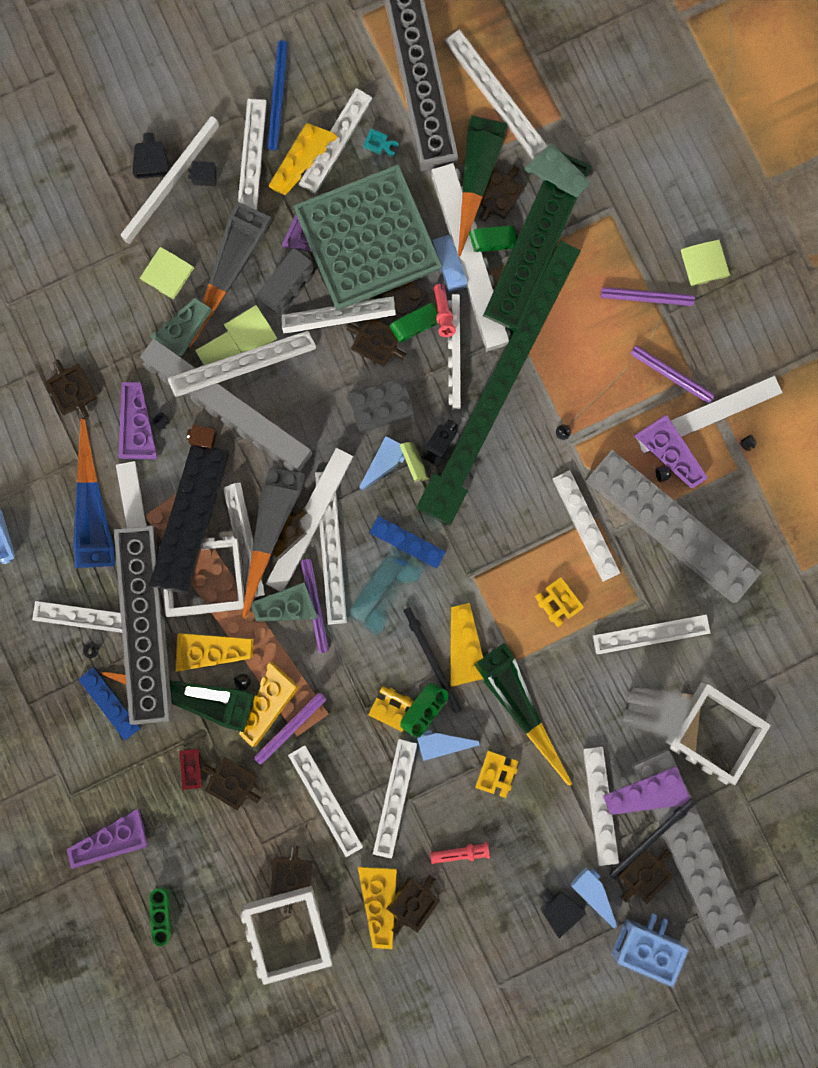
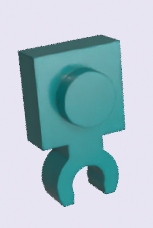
[363,129,399,157]

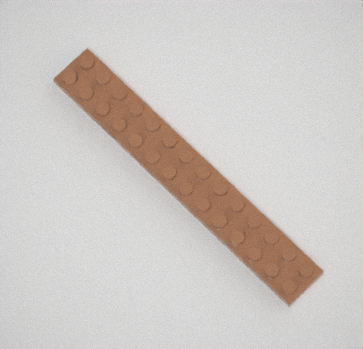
[145,494,329,736]

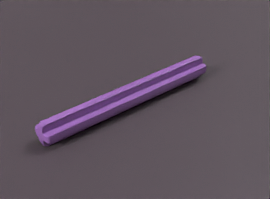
[601,287,695,306]
[631,346,714,403]
[301,559,329,653]
[254,693,326,764]

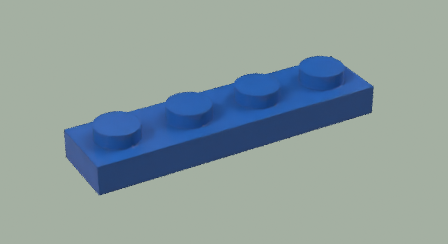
[369,516,446,569]
[78,667,141,740]

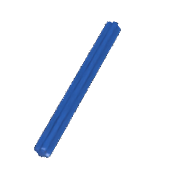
[268,40,288,151]

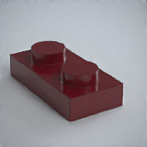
[179,749,203,790]

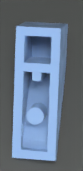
[432,235,467,294]
[359,436,405,491]
[417,730,480,761]
[570,867,617,928]

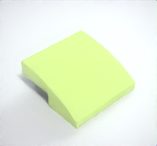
[681,240,730,286]
[140,247,194,299]
[224,305,277,353]
[195,331,241,384]
[400,442,429,482]

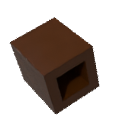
[186,425,217,449]

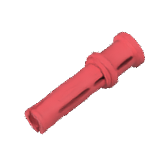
[433,284,456,337]
[430,841,490,864]

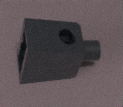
[132,133,170,179]
[421,419,457,467]
[539,888,587,939]

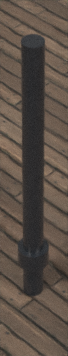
[403,607,462,713]
[609,797,697,879]

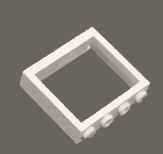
[159,536,245,617]
[666,683,771,785]
[240,886,332,985]

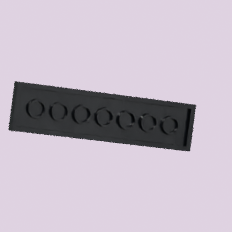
[149,445,229,594]

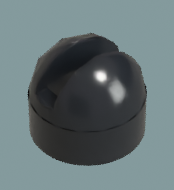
[153,412,170,429]
[555,424,571,440]
[739,434,756,451]
[655,466,671,482]
[83,642,99,658]
[234,674,251,691]

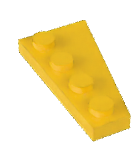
[268,123,338,195]
[450,603,483,687]
[175,633,254,672]
[239,662,299,747]
[358,866,397,949]

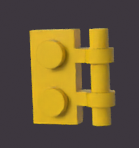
[535,577,584,627]
[368,686,414,732]
[475,750,519,798]

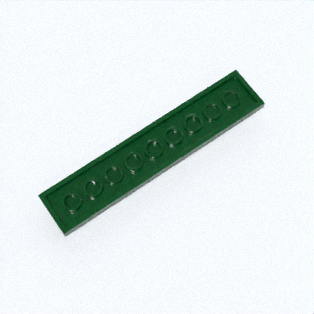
[483,151,591,332]

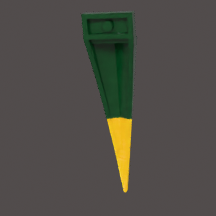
[474,643,572,786]

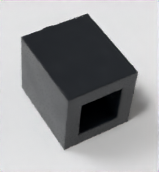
[188,161,217,186]

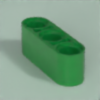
[469,226,518,252]
[389,302,438,343]
[400,683,449,737]
[149,886,172,947]

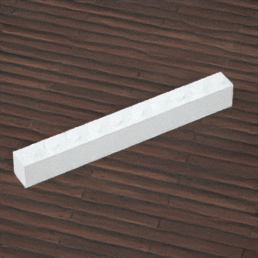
[431,163,511,352]

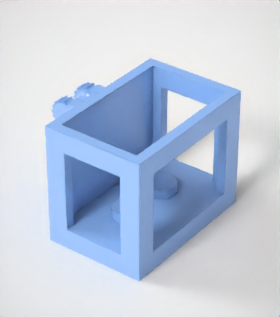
[611,913,688,987]

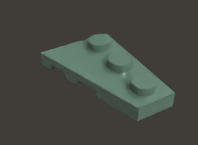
[524,143,591,197]
[149,298,212,357]
[251,583,318,622]

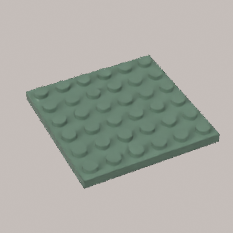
[293,165,442,311]

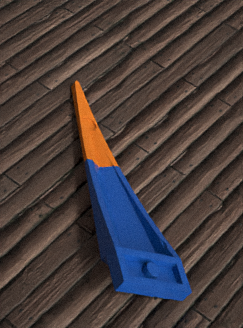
[73,418,115,568]

